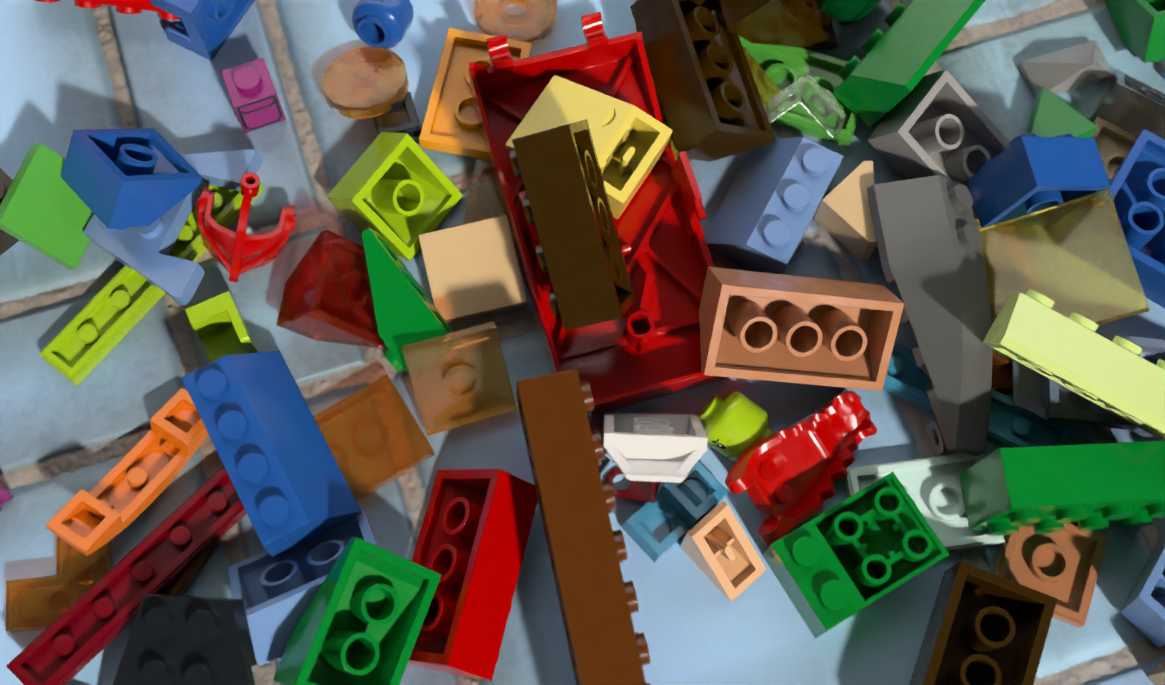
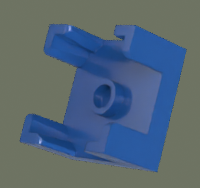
[149,0,255,61]

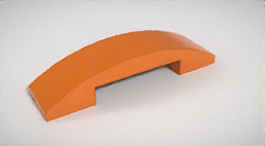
[46,388,208,556]

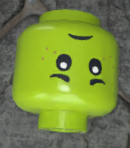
[699,391,771,461]

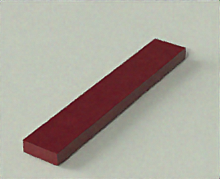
[6,465,247,685]

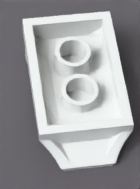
[603,411,708,483]

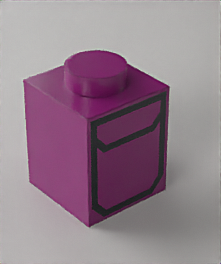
[221,58,286,133]

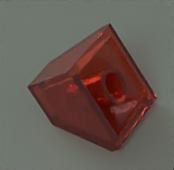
[276,229,384,348]

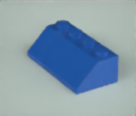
[181,351,362,559]

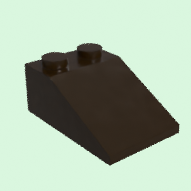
[720,0,839,50]

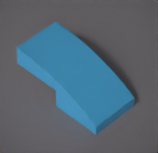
[622,460,729,563]

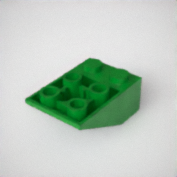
[762,471,949,639]

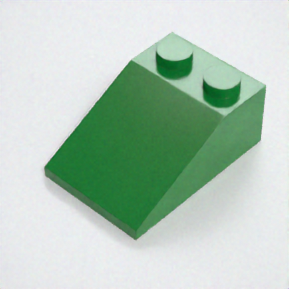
[273,536,442,685]

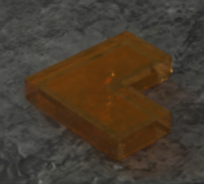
[5,536,112,633]

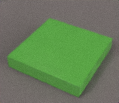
[0,143,94,269]

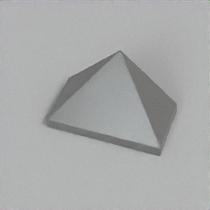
[1018,40,1114,100]

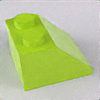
[327,132,463,261]

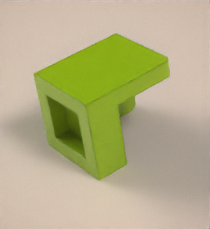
[185,291,258,363]

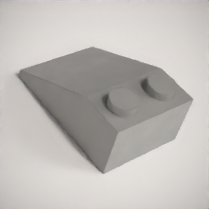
[867,69,1010,225]

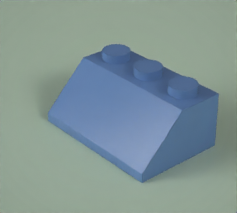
[704,137,844,274]
[227,508,379,666]

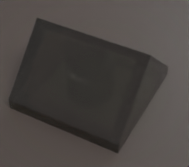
[1090,69,1165,140]

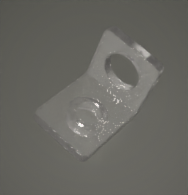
[766,73,846,138]

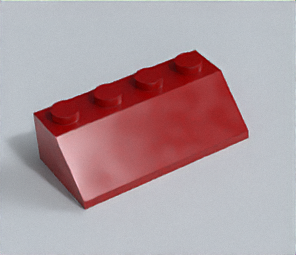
[408,469,538,681]

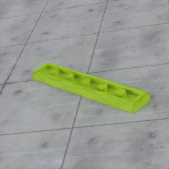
[39,182,264,386]

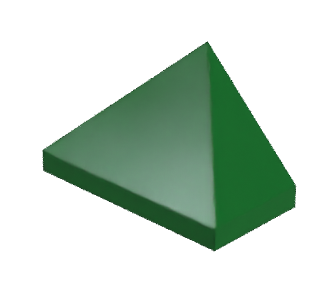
[1026,87,1098,138]

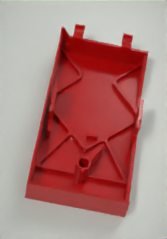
[469,12,730,416]

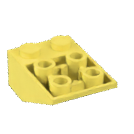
[505,75,673,220]

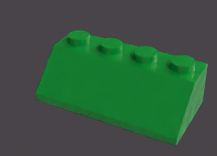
[832,0,986,127]

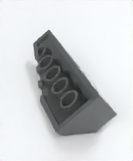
[867,175,993,456]

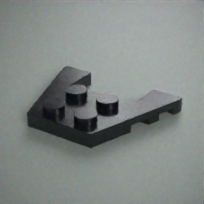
[113,593,257,685]

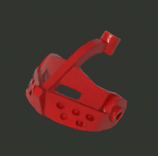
[196,172,297,283]

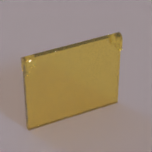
[978,189,1150,355]

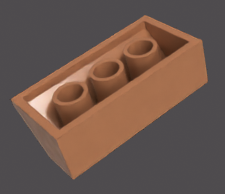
[699,267,904,391]

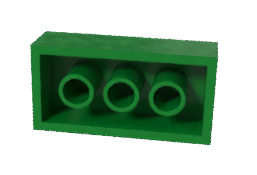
[959,440,1165,536]

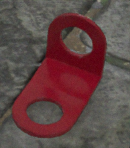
[606,467,660,503]

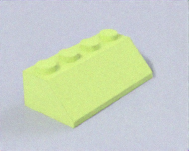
[982,289,1165,439]

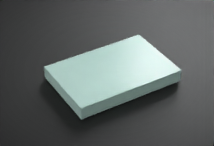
[843,453,1005,552]

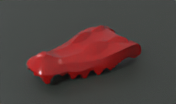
[725,390,877,546]

